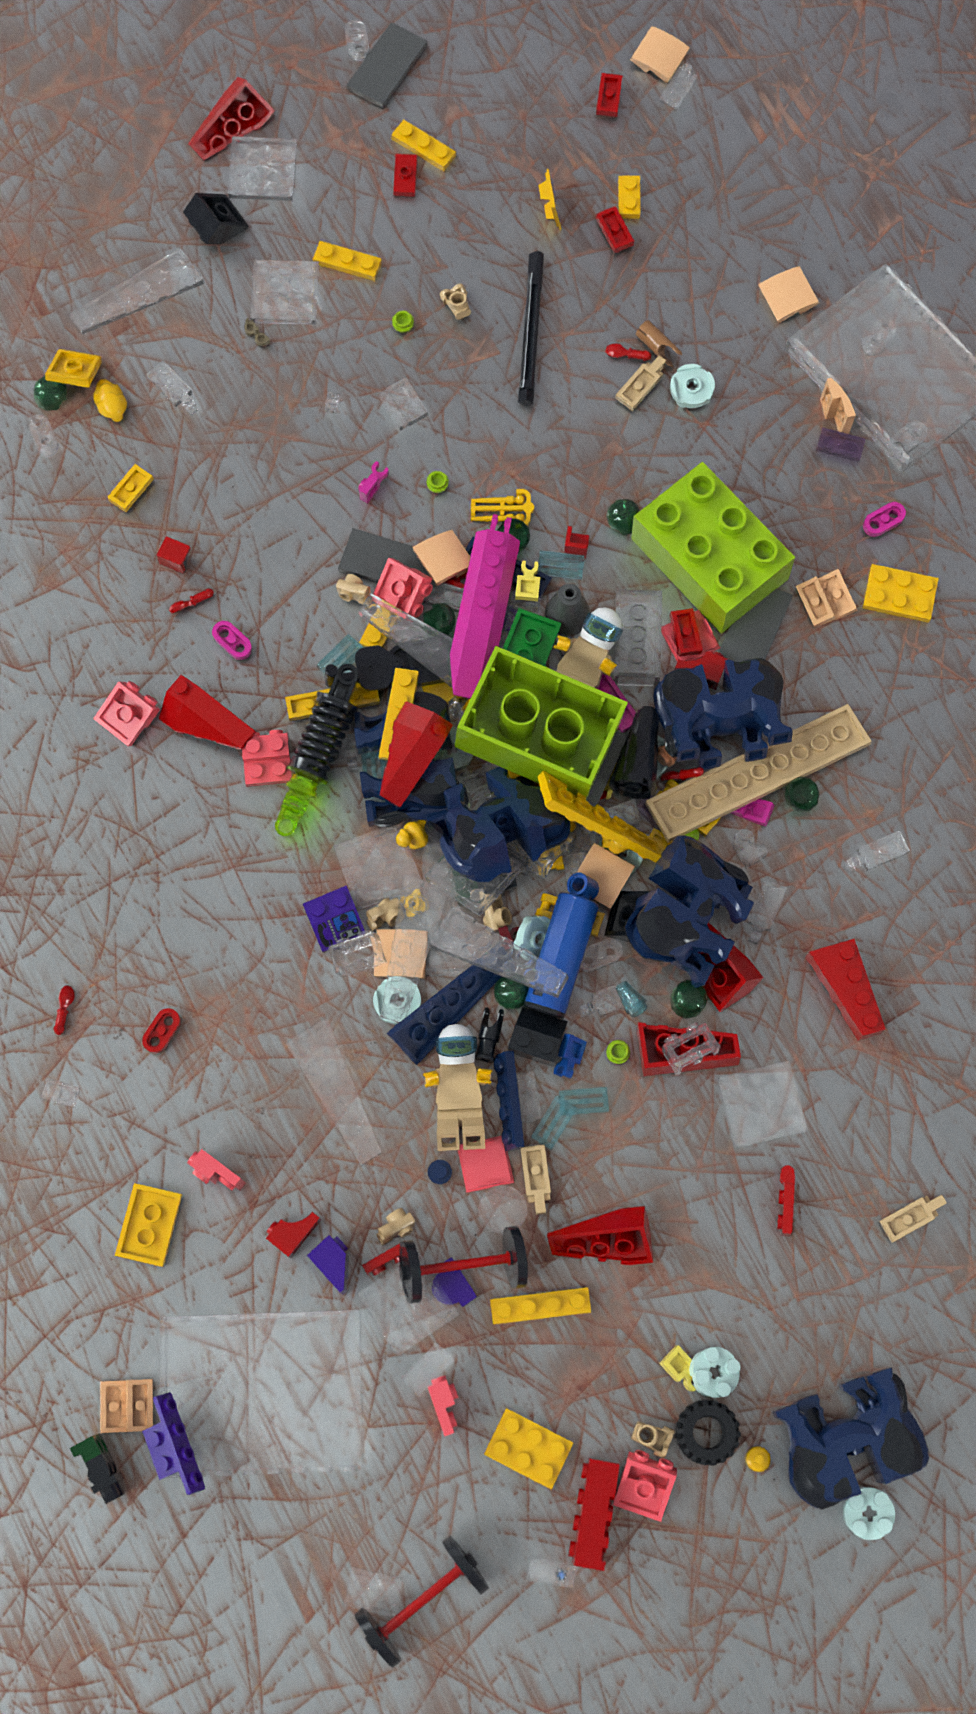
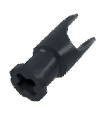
[475,1007,504,1063]

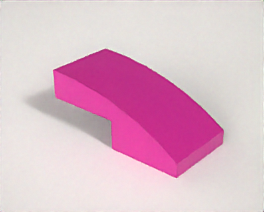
[731,799,774,826]

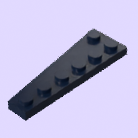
[386,945,515,1065]

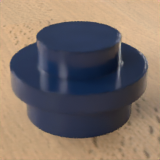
[428,1160,452,1185]

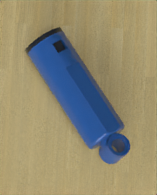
[523,873,599,1019]

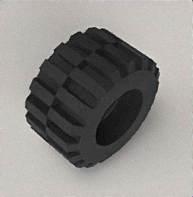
[675,1400,741,1466]

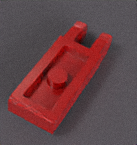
[777,1165,795,1236]

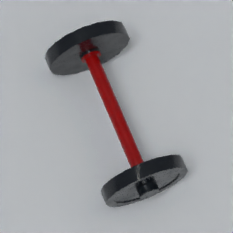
[399,1226,528,1304]
[354,1535,489,1668]

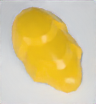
[93,379,127,422]

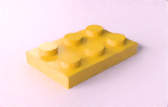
[862,564,939,623]
[115,1183,183,1267]
[484,1408,573,1490]

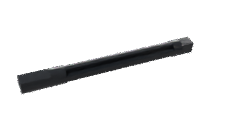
[518,251,544,406]

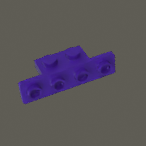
[142,1392,205,1495]

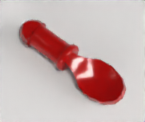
[605,343,652,361]
[169,588,214,614]
[660,767,704,781]
[54,985,74,1035]

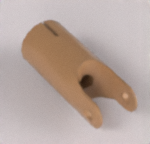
[635,320,682,367]

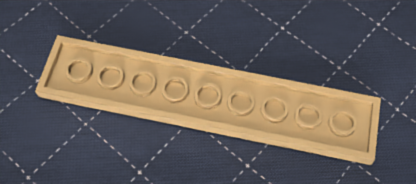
[645,704,872,843]

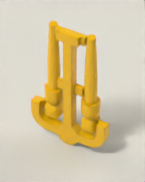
[471,489,535,528]

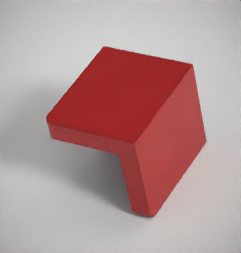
[564,526,590,559]
[156,536,190,574]

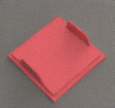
[659,610,720,661]
[458,1136,514,1193]

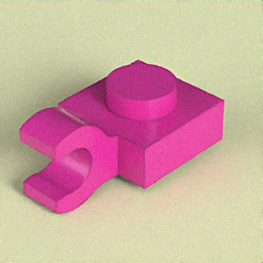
[358,461,389,504]

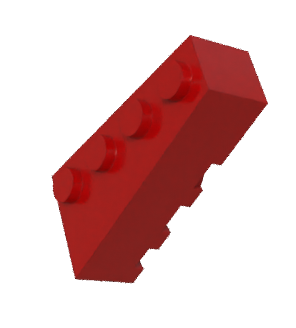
[805,939,885,1041]
[637,1022,741,1076]
[568,1458,620,1571]

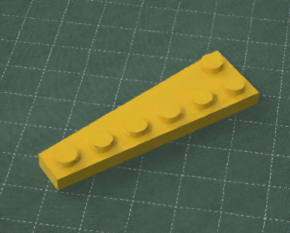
[537,770,662,862]

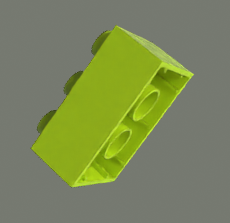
[631,461,795,634]
[455,646,628,800]

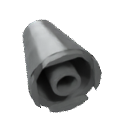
[545,584,590,635]

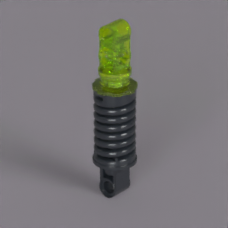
[275,664,359,838]

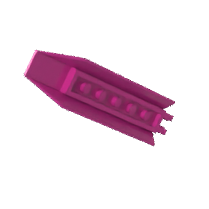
[450,514,520,699]

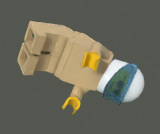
[553,607,623,688]
[423,1024,492,1151]

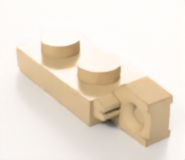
[615,355,666,411]
[520,1145,551,1215]
[879,1195,947,1243]

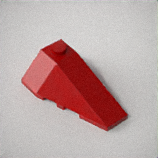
[188,77,275,160]
[159,674,256,750]
[379,701,453,807]
[698,922,764,1012]
[547,1206,653,1265]

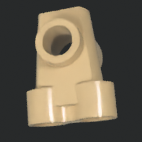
[440,284,471,320]
[336,574,373,607]
[480,895,512,932]
[366,898,405,931]
[376,1208,415,1245]
[631,1421,675,1458]

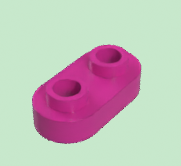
[863,502,906,537]
[212,621,252,660]

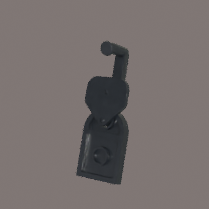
[325,635,452,691]

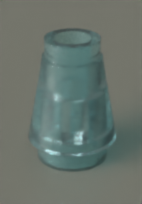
[615,981,648,1017]

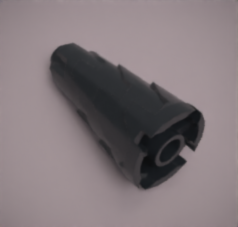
[609,706,660,799]

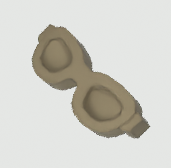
[244,318,270,346]

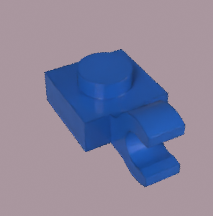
[554,1033,587,1079]

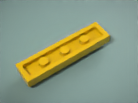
[378,668,419,760]
[285,683,380,721]
[490,1287,591,1325]

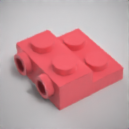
[371,558,433,620]
[93,681,160,746]
[242,730,293,787]
[187,1149,246,1191]
[428,1375,459,1436]
[613,1450,677,1522]

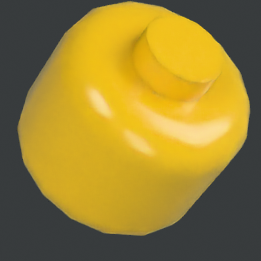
[744,1446,771,1472]

